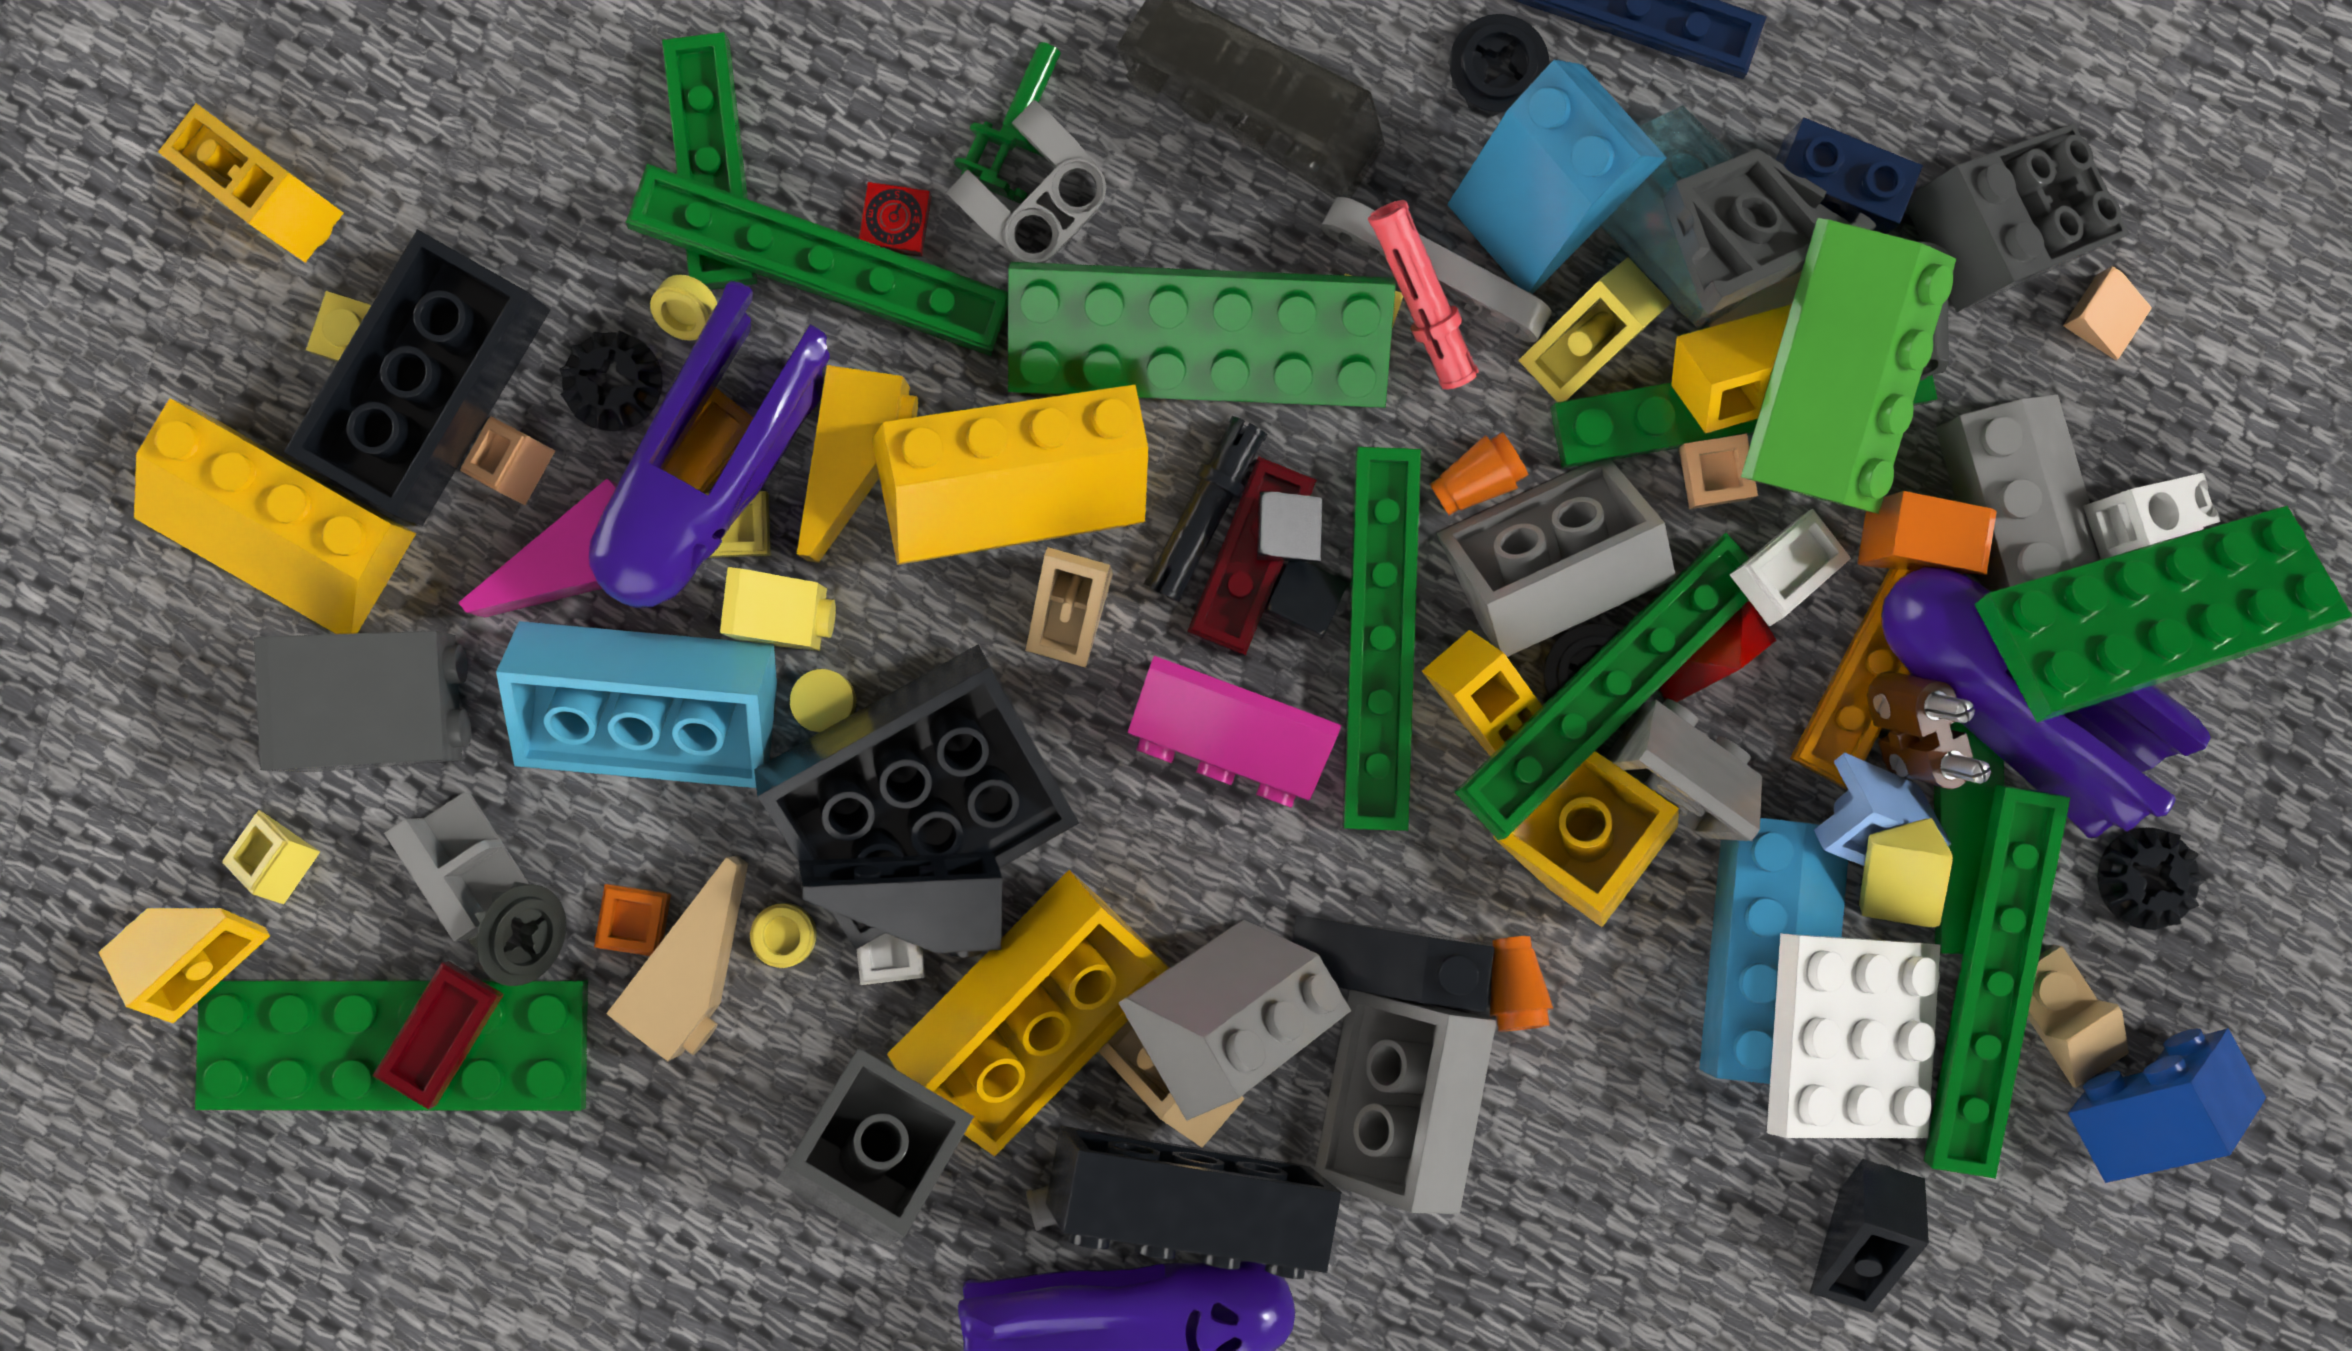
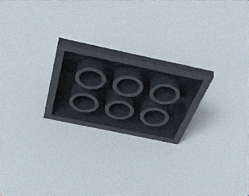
[754,644,1079,950]

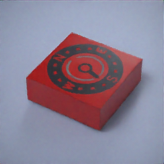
[859,182,932,257]

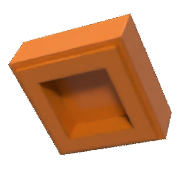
[594,884,671,956]

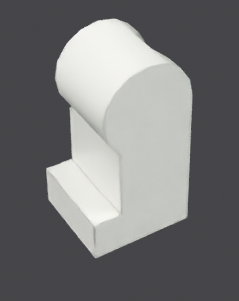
[2083,473,2221,560]

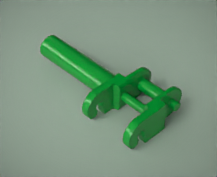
[954,42,1061,204]

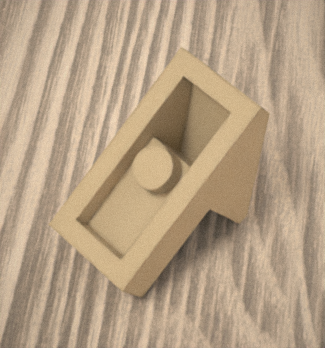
[2027,945,2129,1088]

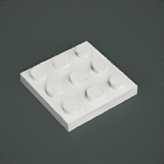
[1767,933,1940,1138]

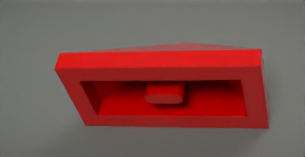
[1658,600,1777,702]

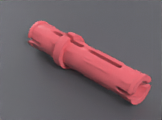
[1368,200,1479,390]

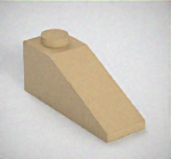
[606,856,748,1061]

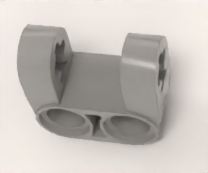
[946,100,1107,263]

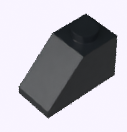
[1810,1159,1929,1313]

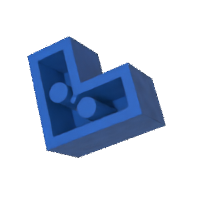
[2068,1028,2266,1183]

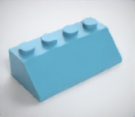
[496,621,777,788]

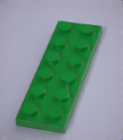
[1008,262,1396,408]
[1974,505,2352,723]
[195,979,588,1111]

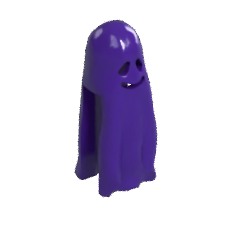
[588,281,830,608]
[1881,567,2211,839]
[958,1260,1296,1351]

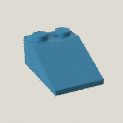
[1447,60,1667,294]

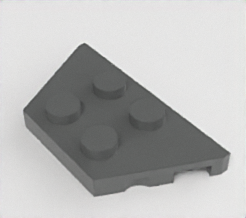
[1663,149,1877,315]

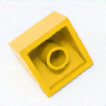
[1493,751,1679,927]

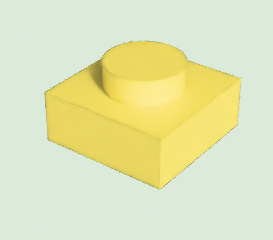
[306,291,371,362]

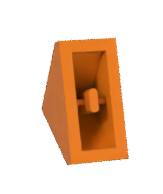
[1857,491,1997,575]

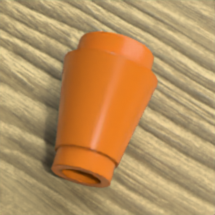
[1429,432,1529,516]
[1490,936,1554,1032]

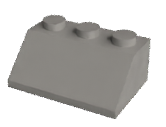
[1935,394,2101,592]
[1437,459,1676,657]
[1118,920,1351,1121]
[1315,990,1497,1214]

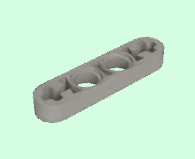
[1321,197,1552,343]

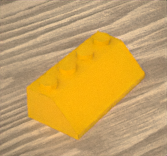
[872,385,1148,565]
[134,398,416,634]
[887,870,1170,1157]

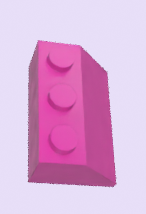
[1127,656,1342,808]

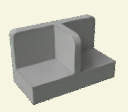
[384,793,529,942]

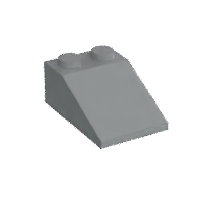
[1605,699,1762,841]

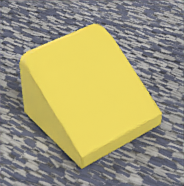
[222,810,320,904]

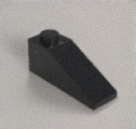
[799,852,1003,958]
[1292,915,1494,1012]

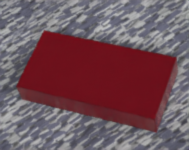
[373,961,504,1109]

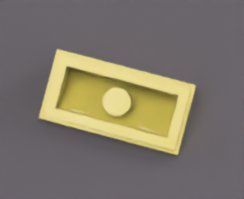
[1859,818,1953,927]

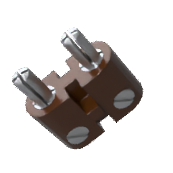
[1867,671,1991,789]

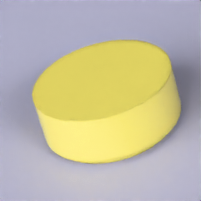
[650,275,717,341]
[790,669,856,733]
[750,903,816,968]

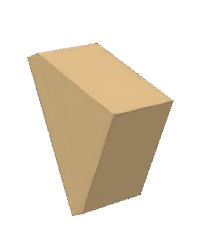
[1025,547,1113,668]

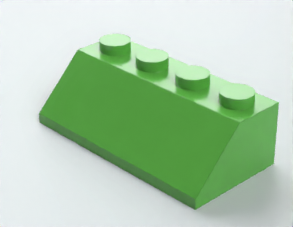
[1741,218,1956,514]

